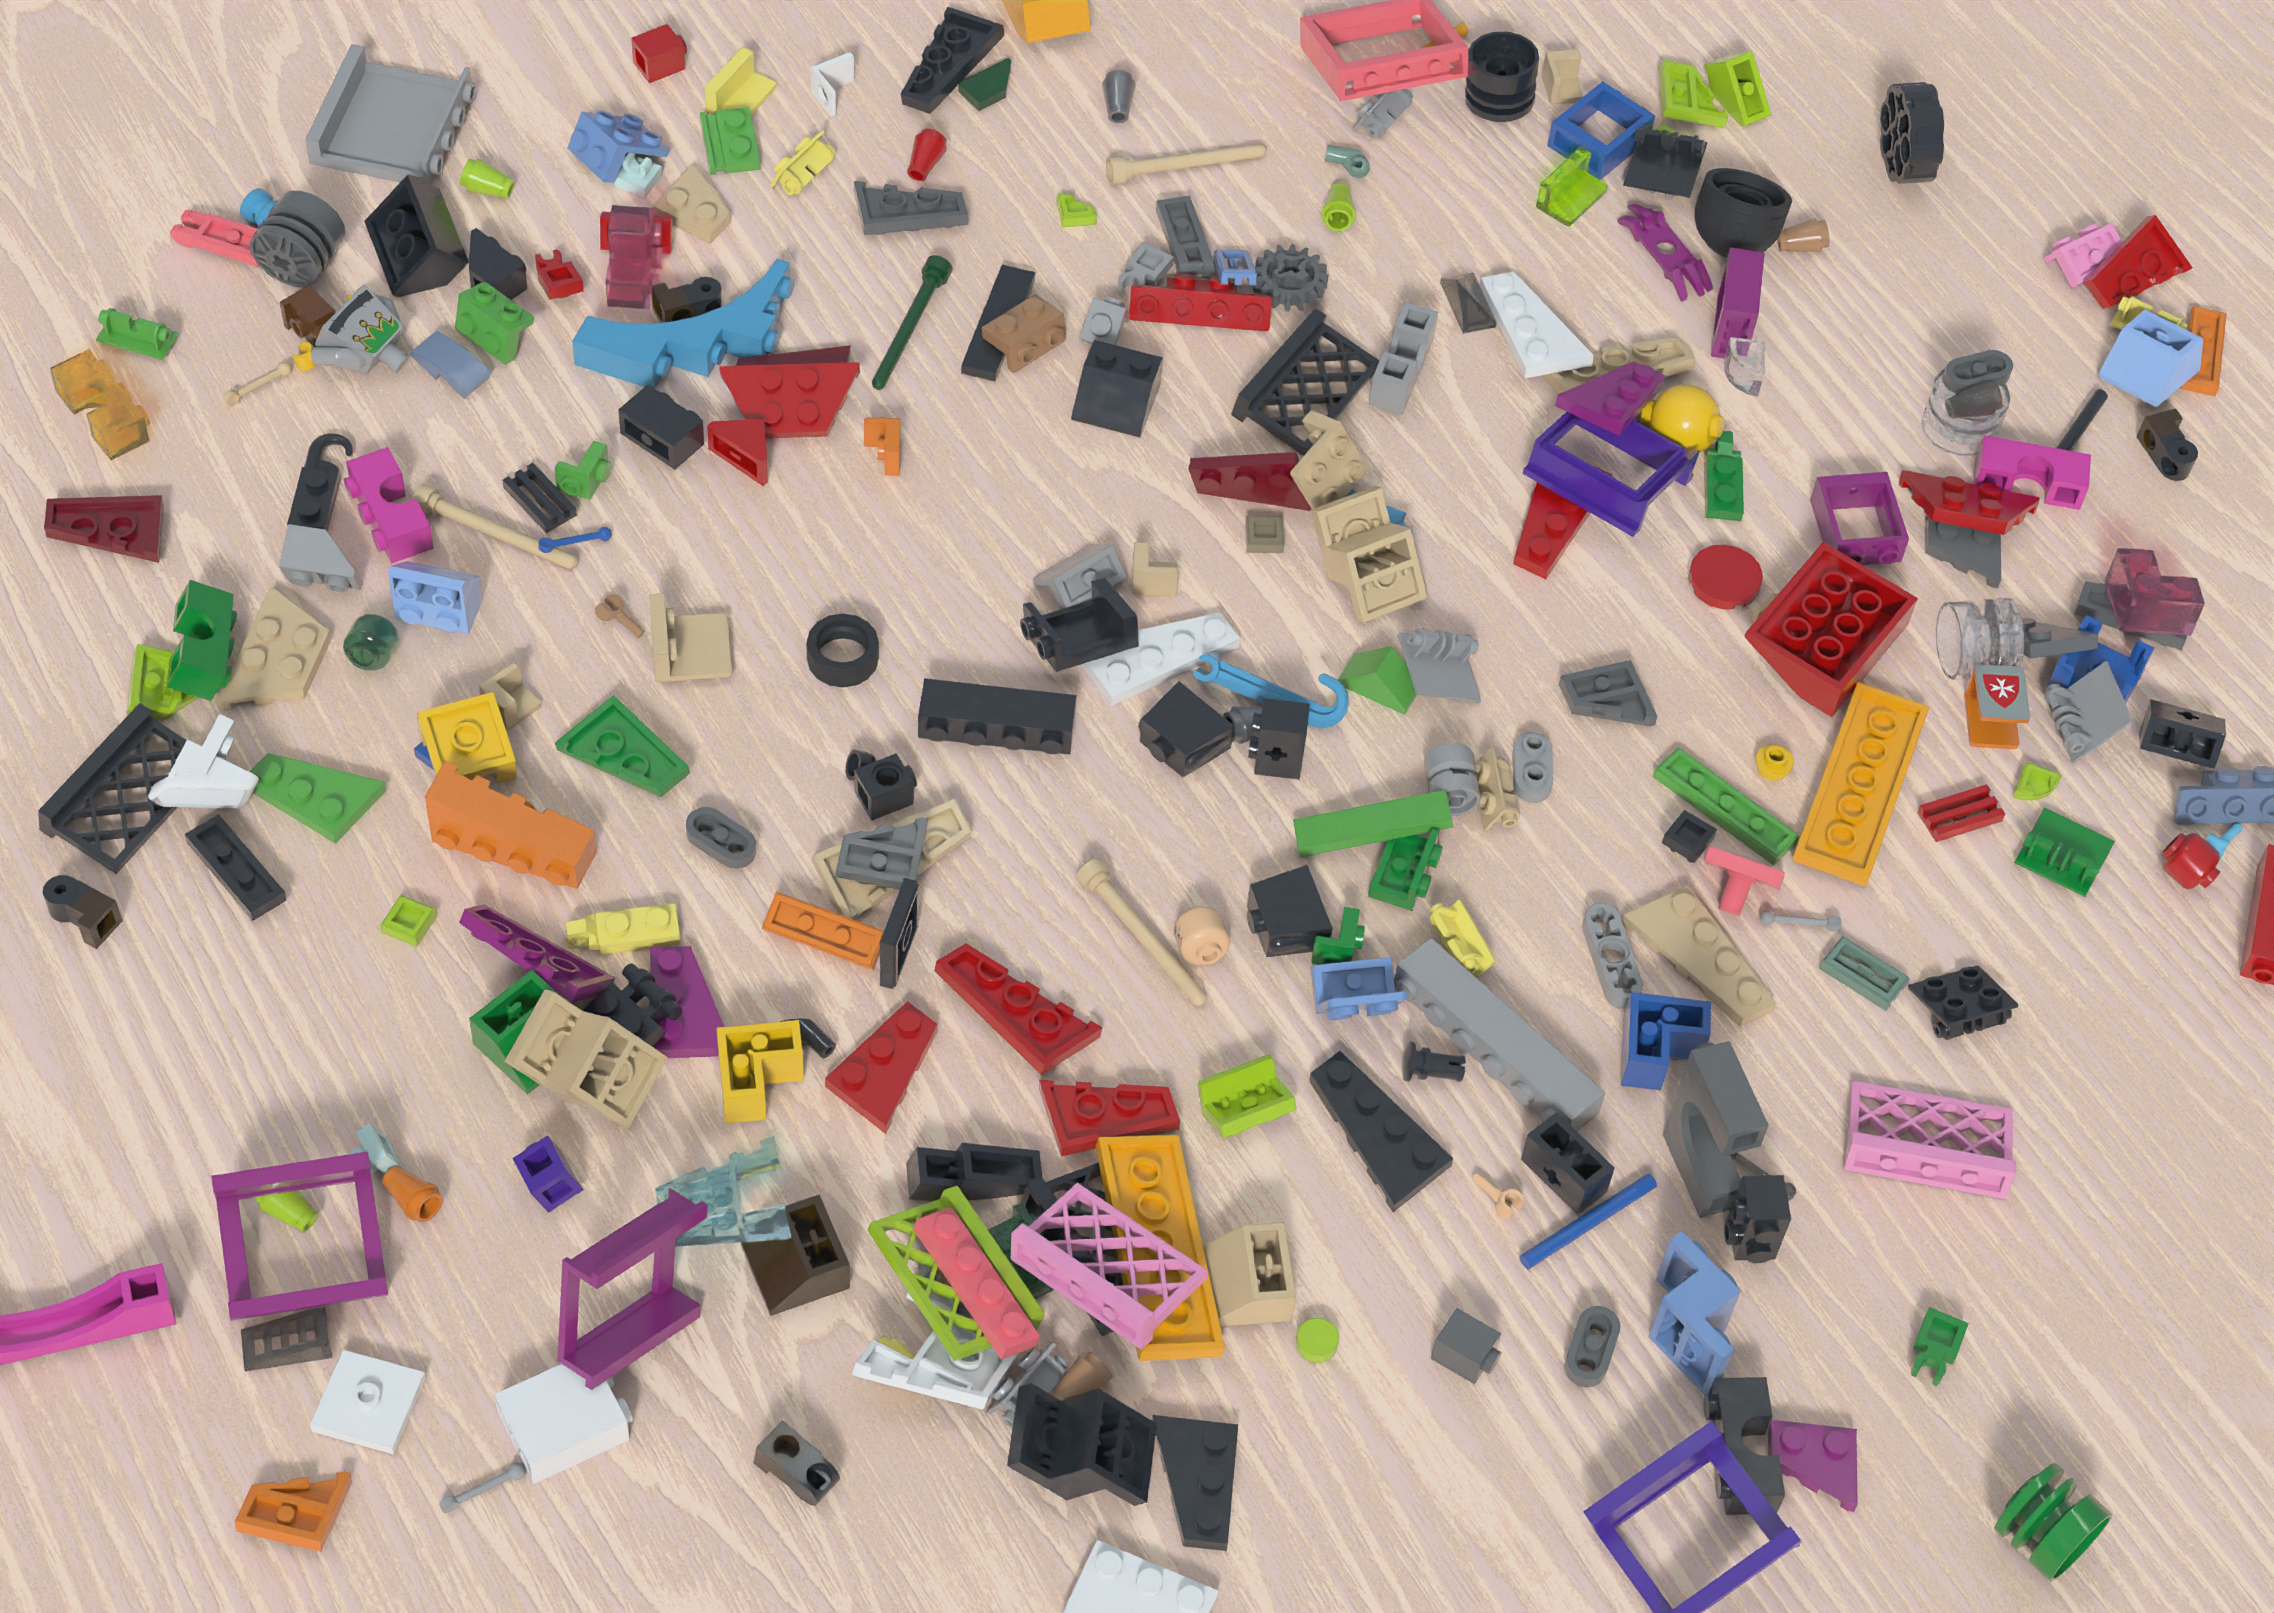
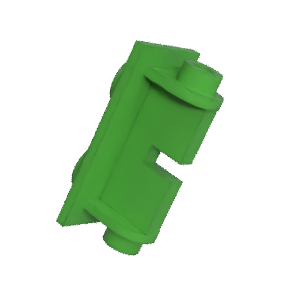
[96,308,179,360]

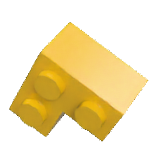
[717,1020,804,1124]

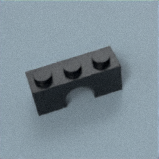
[1704,1377,1785,1515]

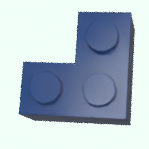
[1621,992,1711,1090]

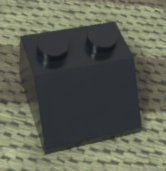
[1071,340,1163,438]

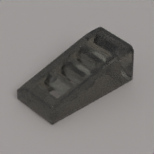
[241,1307,333,1372]

